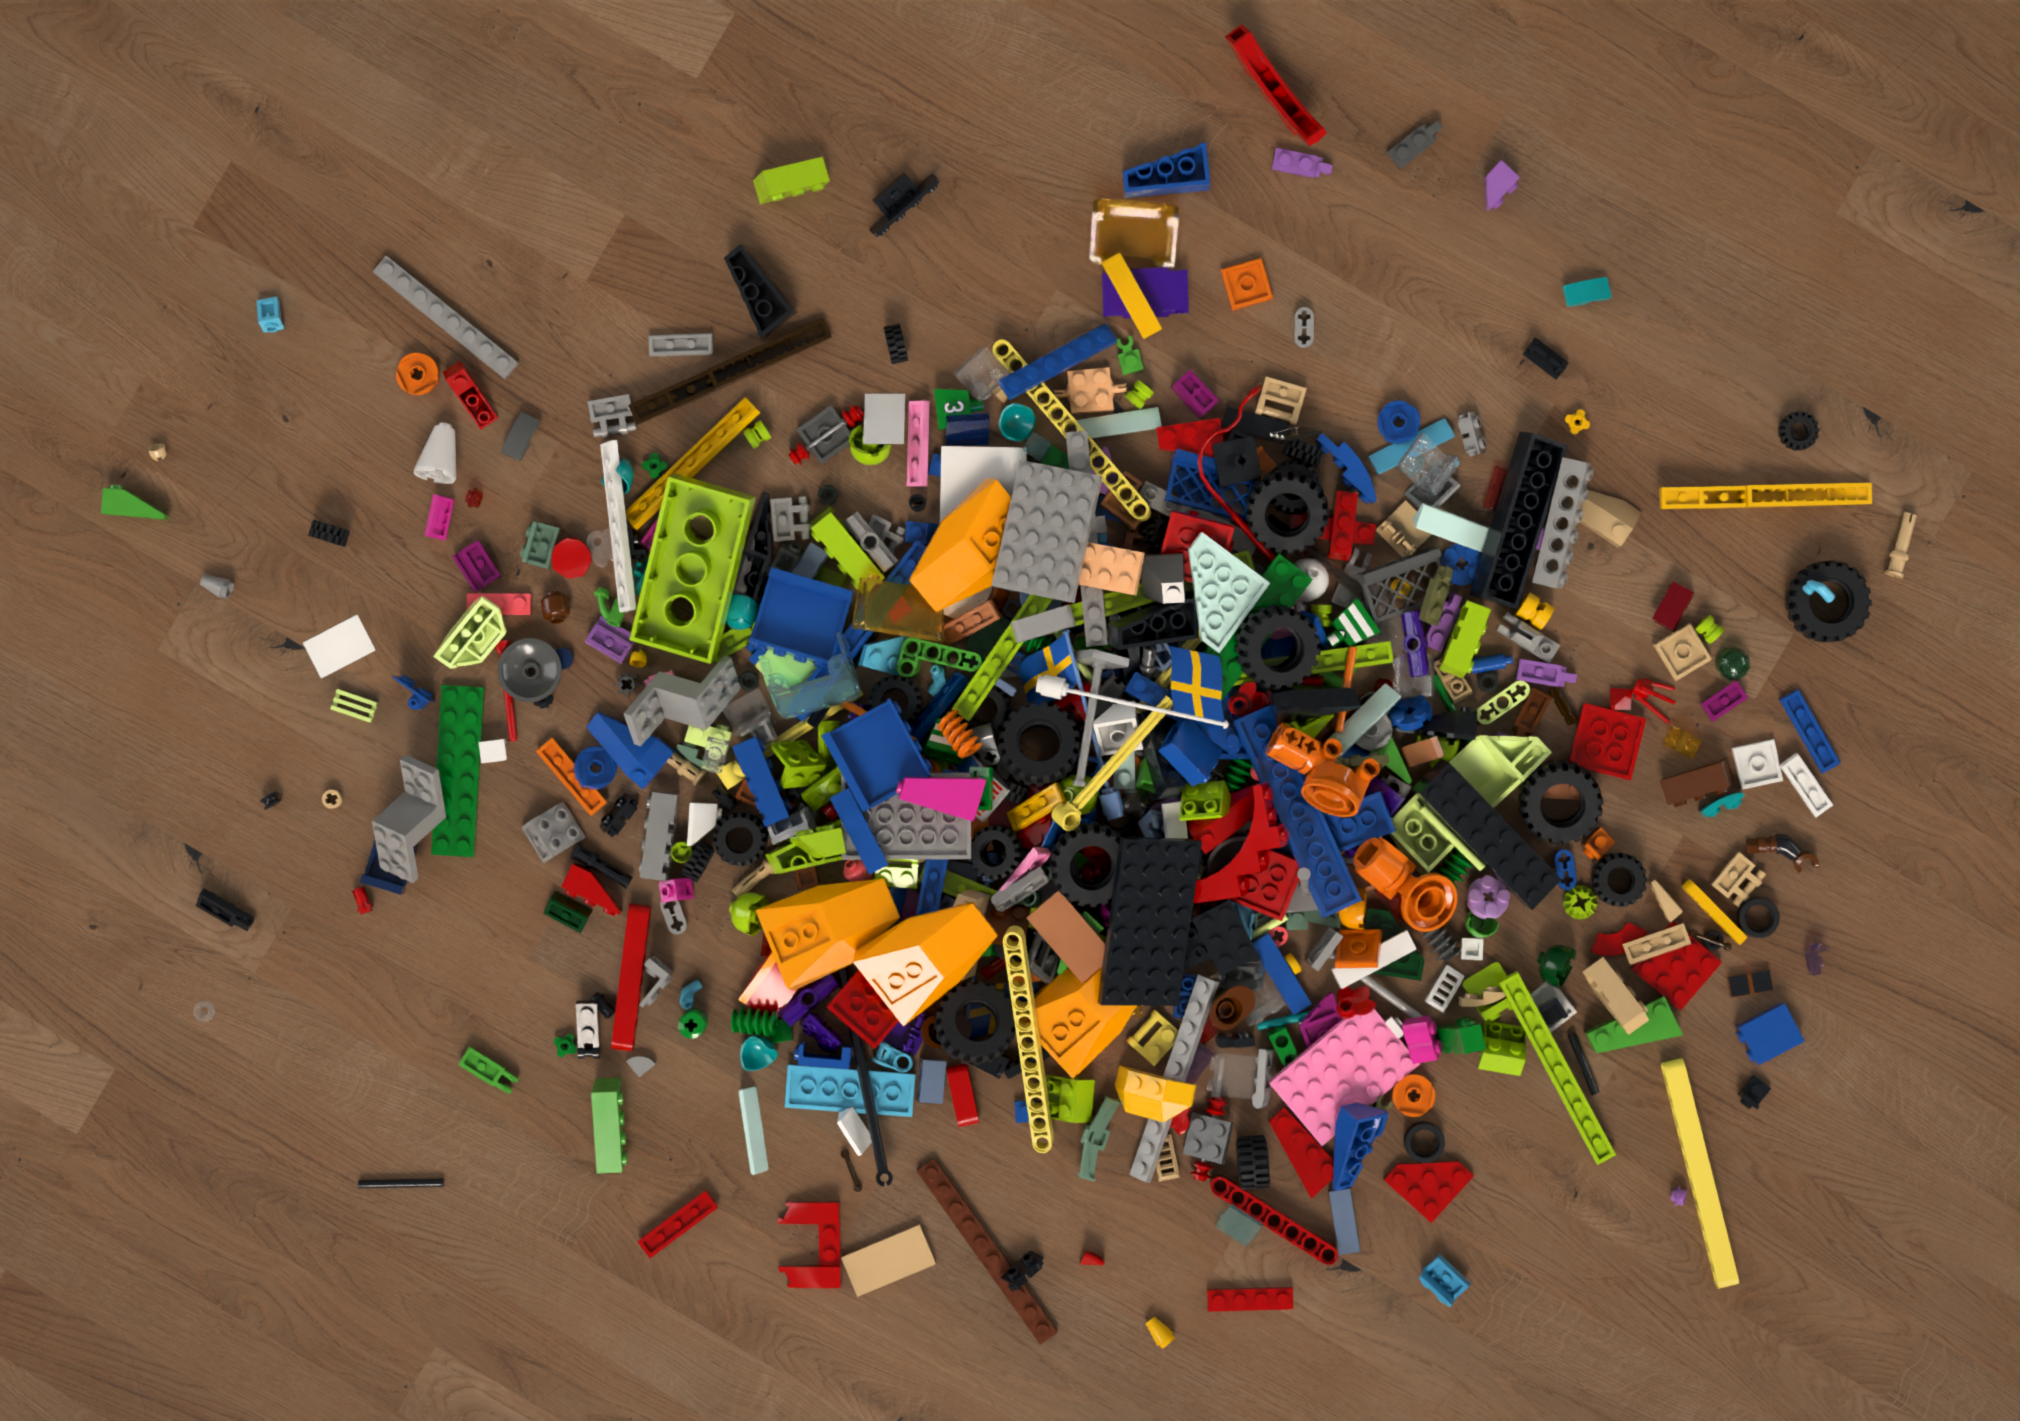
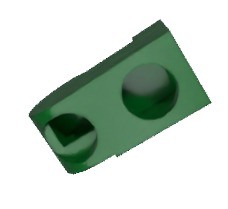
[1266,1025,1298,1068]

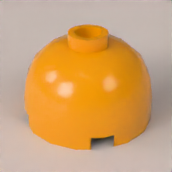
[1336,887,1367,930]

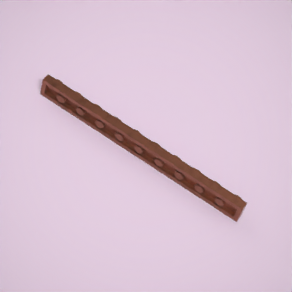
[917,1158,1058,1345]

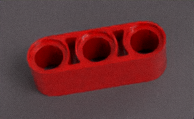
[946,1063,980,1127]

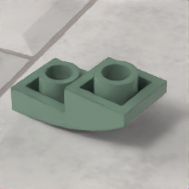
[677,741,718,773]

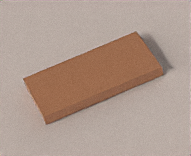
[1026,891,1106,983]

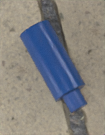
[1471,653,1513,674]

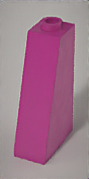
[896,776,986,822]

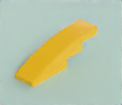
[1102,252,1162,339]

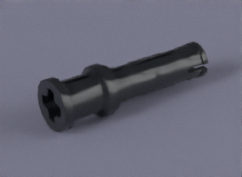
[570,842,633,889]

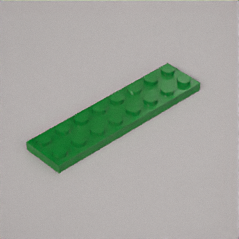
[1203,553,1313,701]
[431,685,485,857]

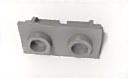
[1457,412,1487,457]

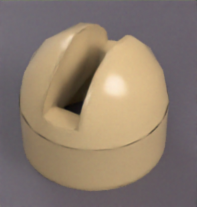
[148,443,167,461]

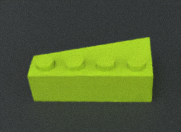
[810,506,885,593]
[765,817,842,874]

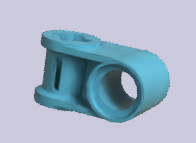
[871,1041,914,1072]

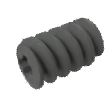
[1417,926,1462,963]

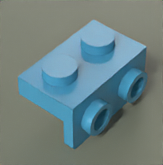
[1419,1254,1471,1307]

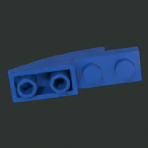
[1315,433,1377,504]

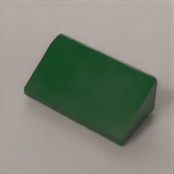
[543,891,593,933]

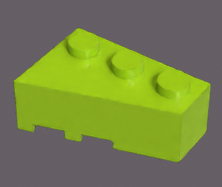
[753,157,830,205]
[1439,600,1491,678]

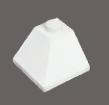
[1093,701,1143,756]
[687,802,723,846]

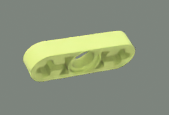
[1476,681,1530,724]

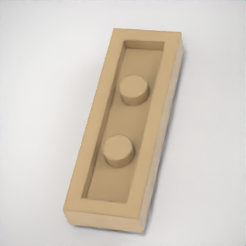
[1622,923,1691,965]

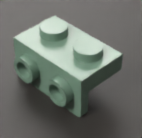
[520,521,560,569]

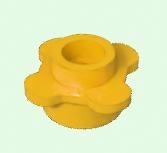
[1565,409,1590,434]

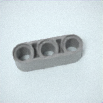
[1011,605,1076,643]

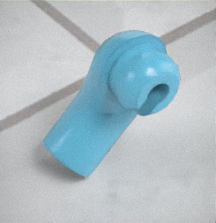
[1802,580,1835,603]
[926,664,946,697]
[679,979,703,1010]

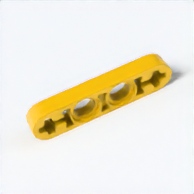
[1681,879,1747,945]

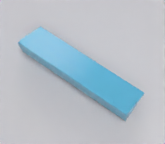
[1368,418,1455,475]

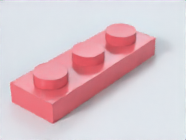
[467,593,532,615]

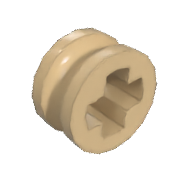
[322,789,343,809]

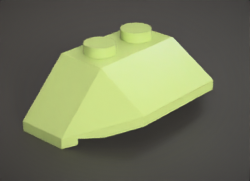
[433,596,507,669]

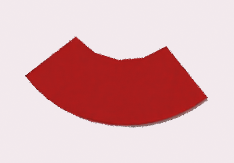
[1590,922,1647,956]

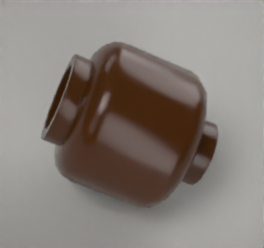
[541,591,570,624]

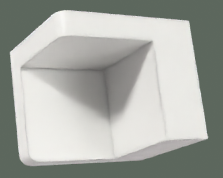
[479,739,507,763]

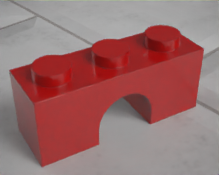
[1327,491,1358,561]

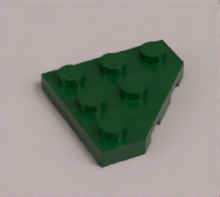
[1364,907,1424,981]

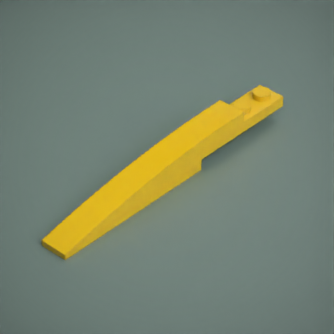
[1659,483,1872,509]

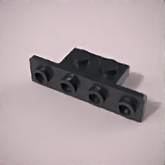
[869,172,940,237]

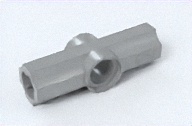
[843,512,898,573]

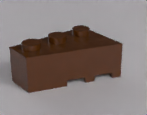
[1660,758,1735,807]

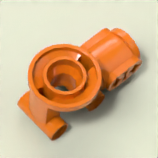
[1265,722,1380,817]
[1353,836,1457,932]

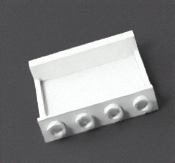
[940,446,1027,522]

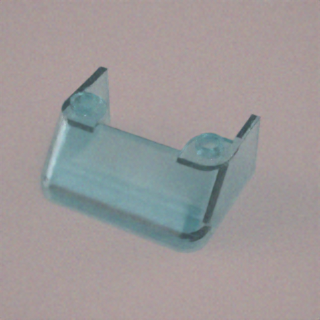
[758,632,860,719]

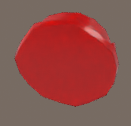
[551,537,592,579]

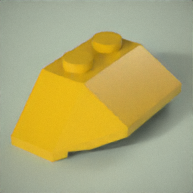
[1115,1065,1196,1122]

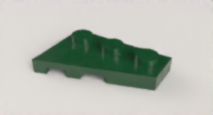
[965,601,1011,674]

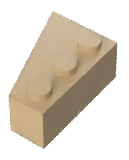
[1583,957,1649,1035]

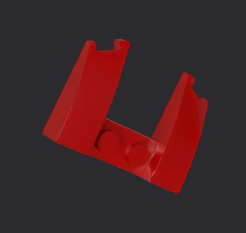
[777,1201,841,1288]

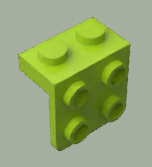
[770,740,826,788]
[1462,962,1512,1021]

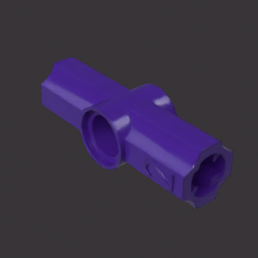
[1401,611,1430,678]
[778,974,839,1027]

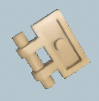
[1711,852,1766,908]

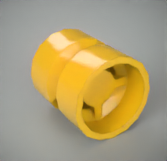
[1515,592,1555,631]

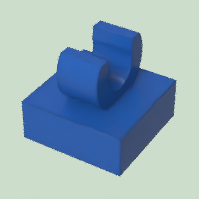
[746,644,768,665]

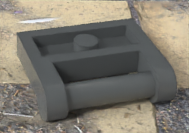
[1028,928,1060,983]

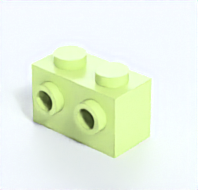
[685,724,733,753]

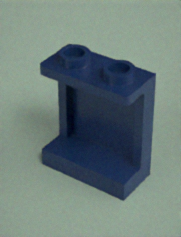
[360,836,419,895]

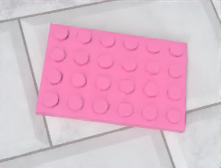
[1268,1009,1420,1146]

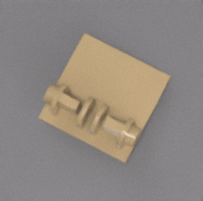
[1376,500,1432,557]

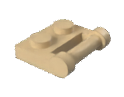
[1255,377,1307,426]

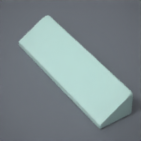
[1075,407,1162,439]
[1412,503,1490,552]
[1326,683,1401,756]
[738,1086,769,1175]

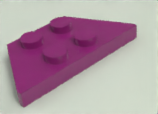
[1298,991,1342,1048]

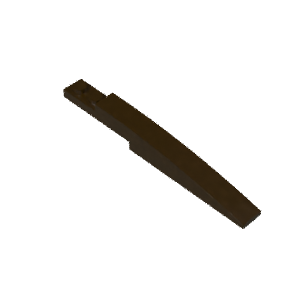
[628,318,832,425]

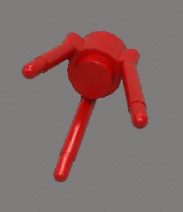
[1631,678,1676,724]

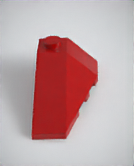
[1186,784,1257,854]

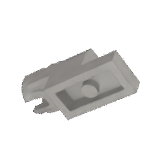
[1496,612,1560,663]

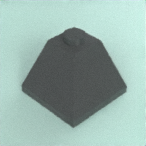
[1141,553,1186,604]

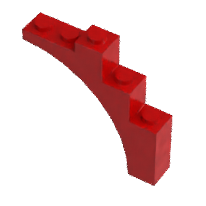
[1224,24,1327,146]
[1193,782,1289,903]

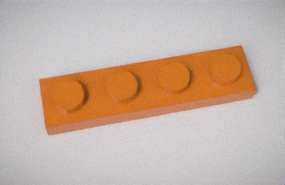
[536,738,608,816]

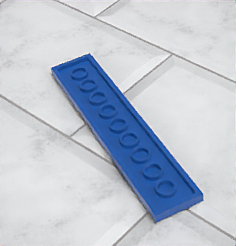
[1233,705,1362,918]

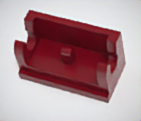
[1652,582,1694,632]

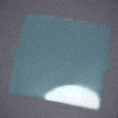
[1215,1204,1263,1246]

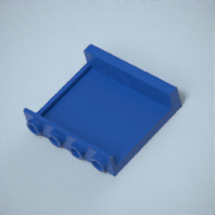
[749,567,854,669]
[821,698,933,813]

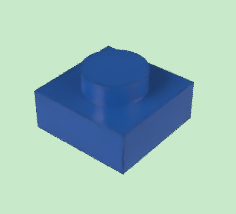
[1014,1100,1037,1123]

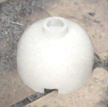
[1293,558,1329,602]

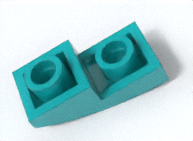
[1562,277,1612,307]
[1699,792,1745,818]

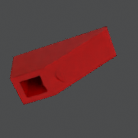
[443,360,498,430]
[561,863,622,916]

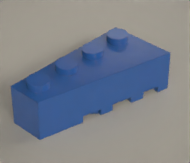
[1122,142,1210,199]
[732,736,792,827]

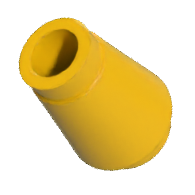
[1145,1317,1176,1349]

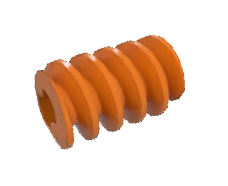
[938,709,982,758]

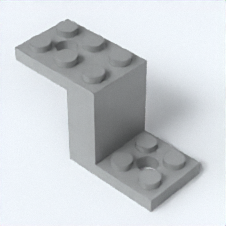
[623,655,741,746]
[372,755,446,883]

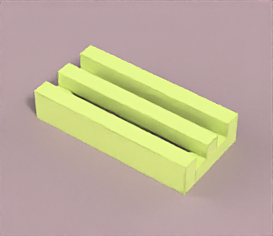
[330,689,378,723]

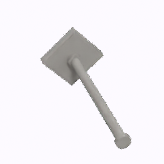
[1073,649,1130,787]
[1286,867,1318,913]
[1305,927,1427,1018]

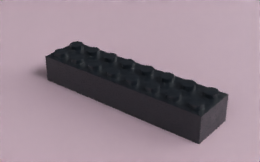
[1469,431,1568,609]
[1411,759,1562,910]

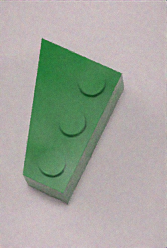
[1435,1016,1486,1054]

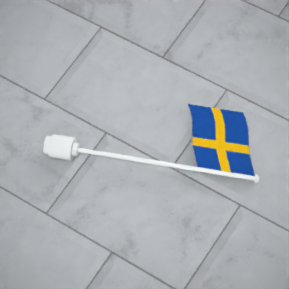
[1036,645,1229,729]

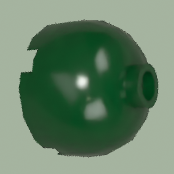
[1537,944,1577,989]

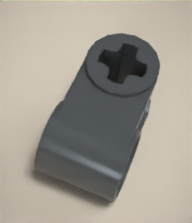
[971,723,1000,766]

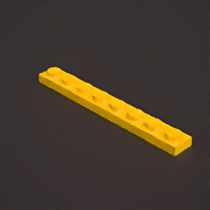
[625,397,760,530]

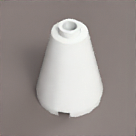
[414,422,456,484]

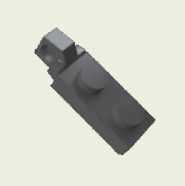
[1387,120,1443,170]

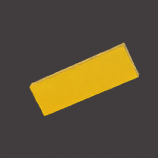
[1006,782,1067,832]

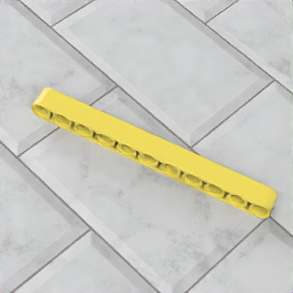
[993,340,1151,522]
[1003,925,1054,1153]
[1661,1058,1739,1289]

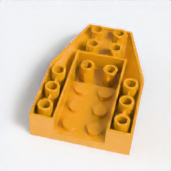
[909,478,1011,612]
[756,878,901,990]
[853,902,998,1026]
[1021,967,1136,1079]

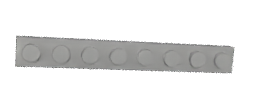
[373,256,519,380]

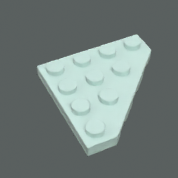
[1188,532,1270,653]

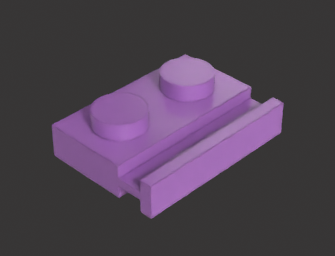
[585,615,635,664]

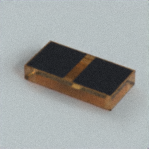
[1726,969,1773,998]

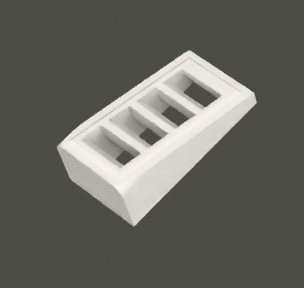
[1424,965,1465,1013]

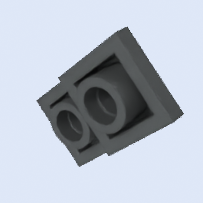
[501,412,540,461]

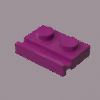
[452,540,502,593]

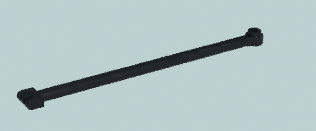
[837,966,893,1186]

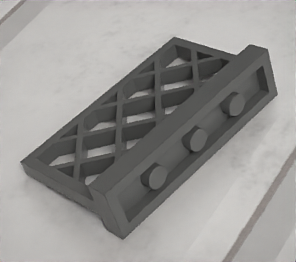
[1355,547,1450,623]

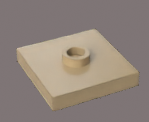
[1653,623,1712,681]

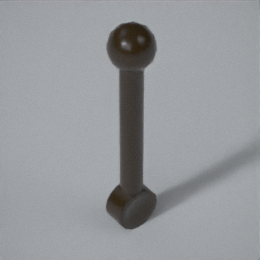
[1689,929,1732,951]
[841,1150,862,1192]

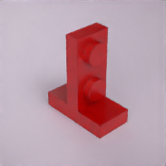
[1053,682,1095,737]

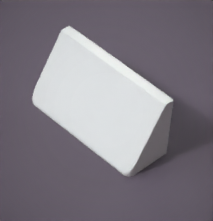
[837,1107,872,1156]

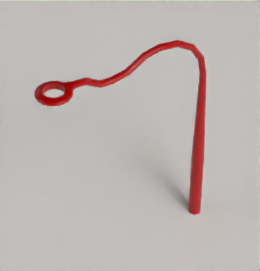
[1197,385,1276,563]

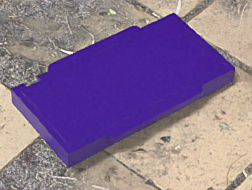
[1102,268,1189,319]

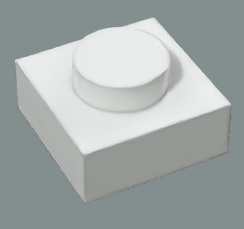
[1460,937,1483,960]
[1384,1015,1404,1039]

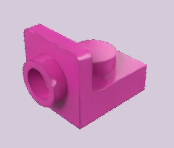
[659,878,694,903]

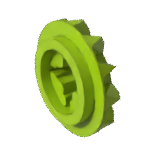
[1563,885,1598,920]

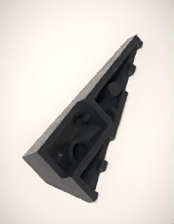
[732,492,771,605]
[1108,608,1140,716]

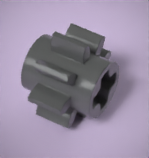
[614,671,642,698]

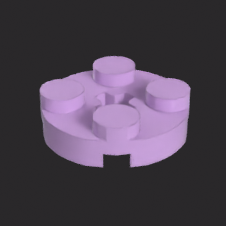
[1466,875,1511,919]

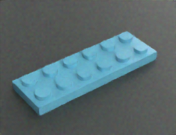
[785,1064,916,1117]

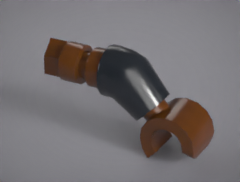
[1746,834,1819,873]

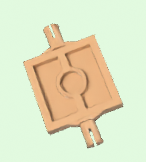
[1054,367,1127,415]

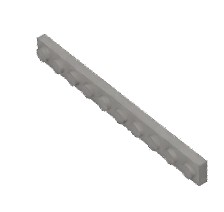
[1066,430,1108,647]
[1129,974,1219,1183]

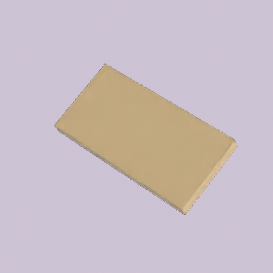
[841,1224,936,1297]

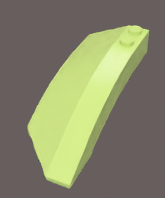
[1389,735,1552,875]

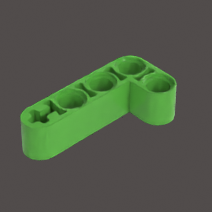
[897,638,985,679]

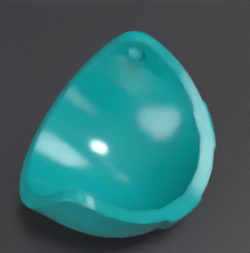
[999,403,1036,441]
[601,457,634,495]
[726,594,760,630]
[740,1036,778,1071]

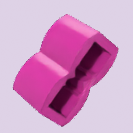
[1402,1015,1443,1064]

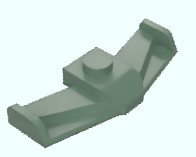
[1254,910,1340,930]
[1077,1095,1122,1182]

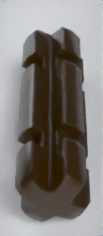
[1549,686,1578,726]

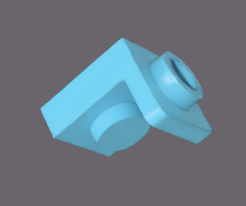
[256,297,284,333]

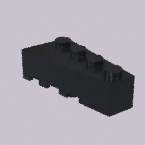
[724,244,797,339]

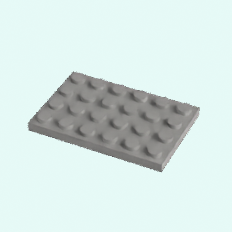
[991,460,1103,603]
[841,773,971,860]

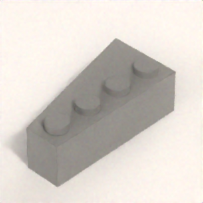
[639,792,679,881]

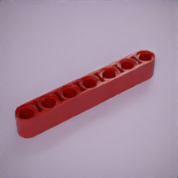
[611,903,651,1052]
[1210,1175,1338,1265]

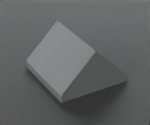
[1404,464,1461,509]

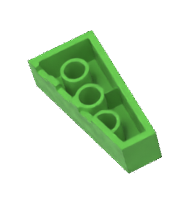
[1584,995,1683,1053]
[591,1077,628,1173]

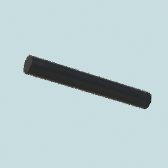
[1567,1033,1599,1095]

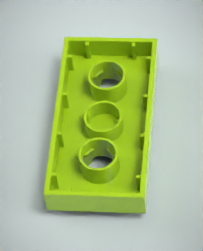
[630,473,756,664]

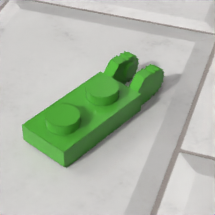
[458,1046,519,1094]

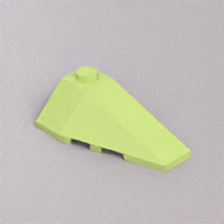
[755,649,844,703]

